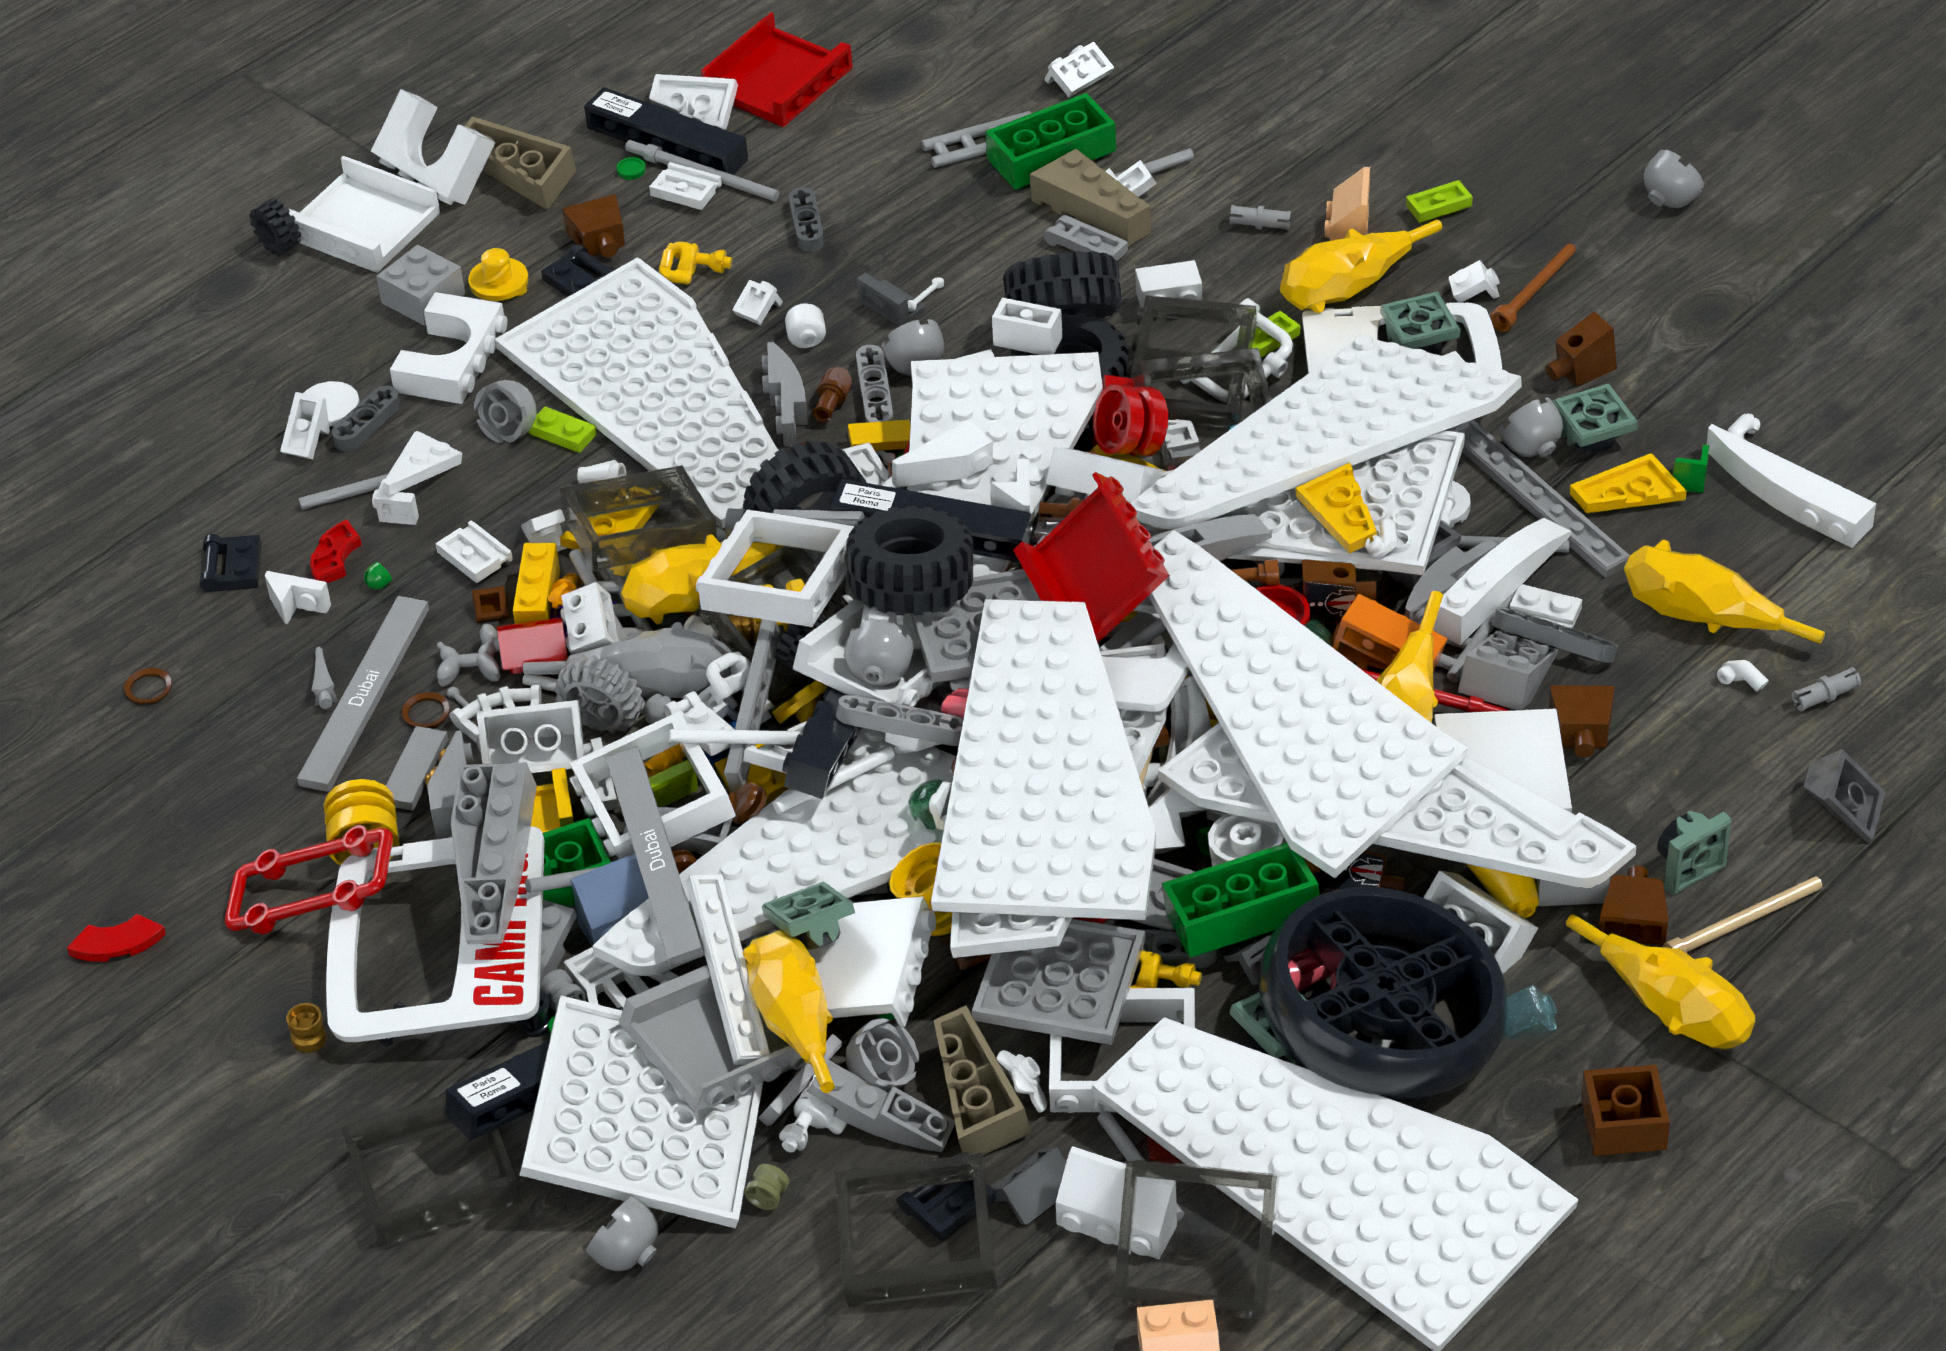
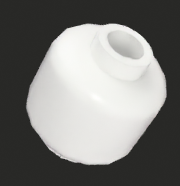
[785,303,826,348]

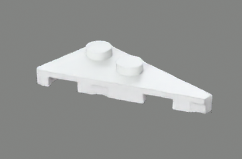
[383,431,462,496]

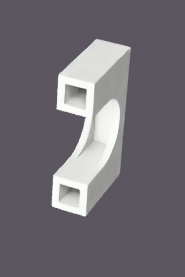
[371,90,495,205]
[390,292,507,404]

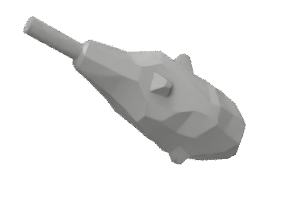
[523,622,731,701]

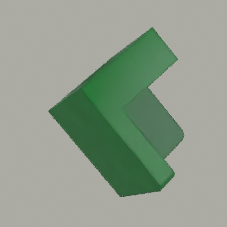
[1673,444,1710,493]

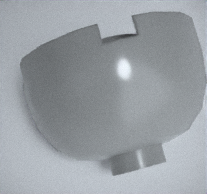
[1644,150,1704,208]
[882,319,945,376]
[474,380,537,443]
[1498,397,1563,457]
[845,620,914,686]
[846,1018,919,1092]
[586,1196,658,1271]

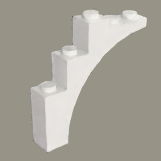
[1146,676,1211,854]

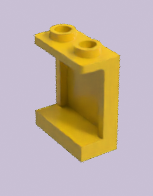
[531,767,574,833]

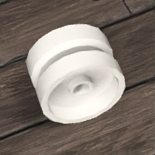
[1208,813,1285,866]

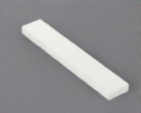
[686,874,770,1065]

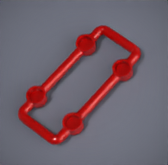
[225,825,393,935]

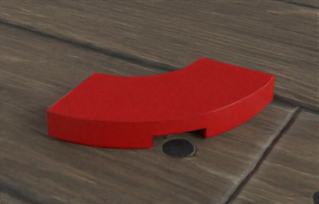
[310,519,362,584]
[67,914,166,962]

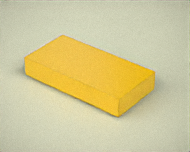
[847,419,911,451]

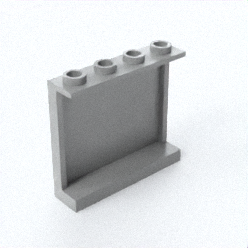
[619,960,806,1112]

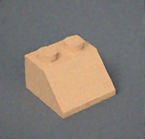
[1325,167,1370,241]
[1137,1300,1220,1351]

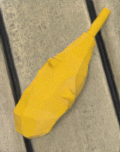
[1280,220,1443,313]
[620,534,797,624]
[1624,539,1825,644]
[1376,591,1444,723]
[1566,914,1755,1049]
[742,930,835,1093]

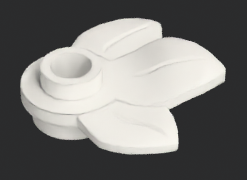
[997,1050,1047,1113]

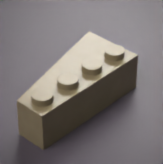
[465,116,576,210]
[1030,149,1151,246]
[934,1006,1031,1164]

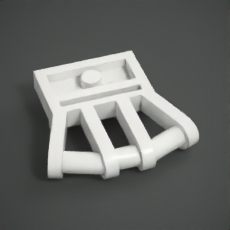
[450,684,541,753]
[564,947,678,1008]

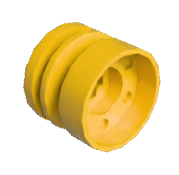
[323,779,400,865]
[889,842,952,936]

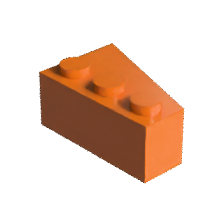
[1332,594,1448,670]

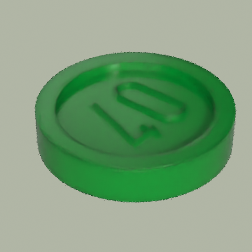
[617,157,646,180]

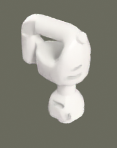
[706,651,774,723]
[779,1082,847,1152]

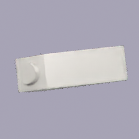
[892,420,993,487]

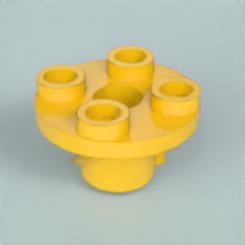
[468,248,529,302]
[772,680,828,724]

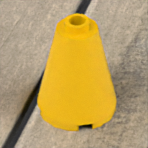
[1465,863,1539,918]

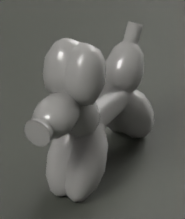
[437,624,500,687]

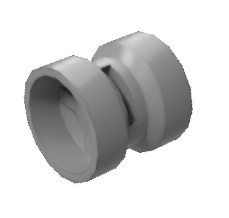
[540,969,586,1013]

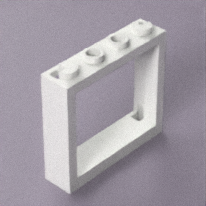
[696,510,854,627]
[569,711,736,860]
[1049,988,1195,1113]

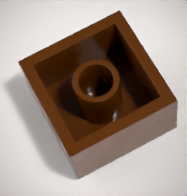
[1581,1065,1670,1156]

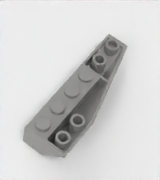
[1150,514,1272,561]
[451,762,537,944]

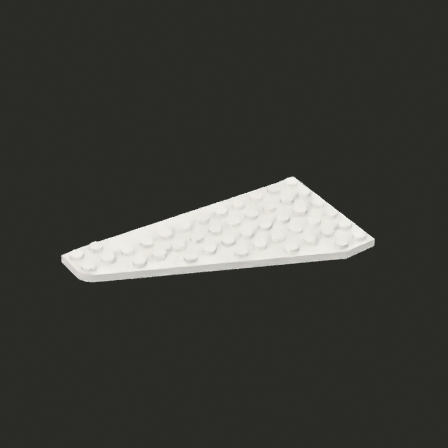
[1131,335,1522,530]
[902,352,1103,649]
[1034,430,1465,576]
[1148,530,1468,878]
[1158,722,1636,888]
[593,728,956,976]

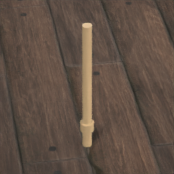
[1663,876,1822,954]

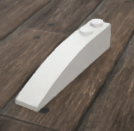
[1707,424,1876,548]
[1433,518,1571,645]

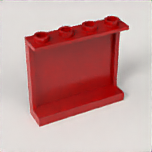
[701,12,853,127]
[1013,472,1170,643]

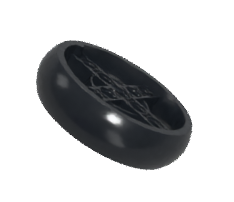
[1259,887,1508,1101]

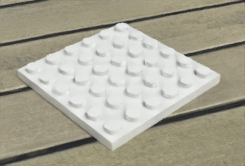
[520,996,763,1228]

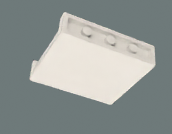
[289,156,440,273]
[793,598,945,707]
[1434,709,1572,813]
[807,896,936,1027]

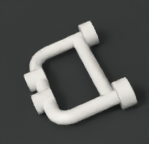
[1173,298,1293,403]

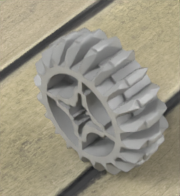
[554,655,644,734]

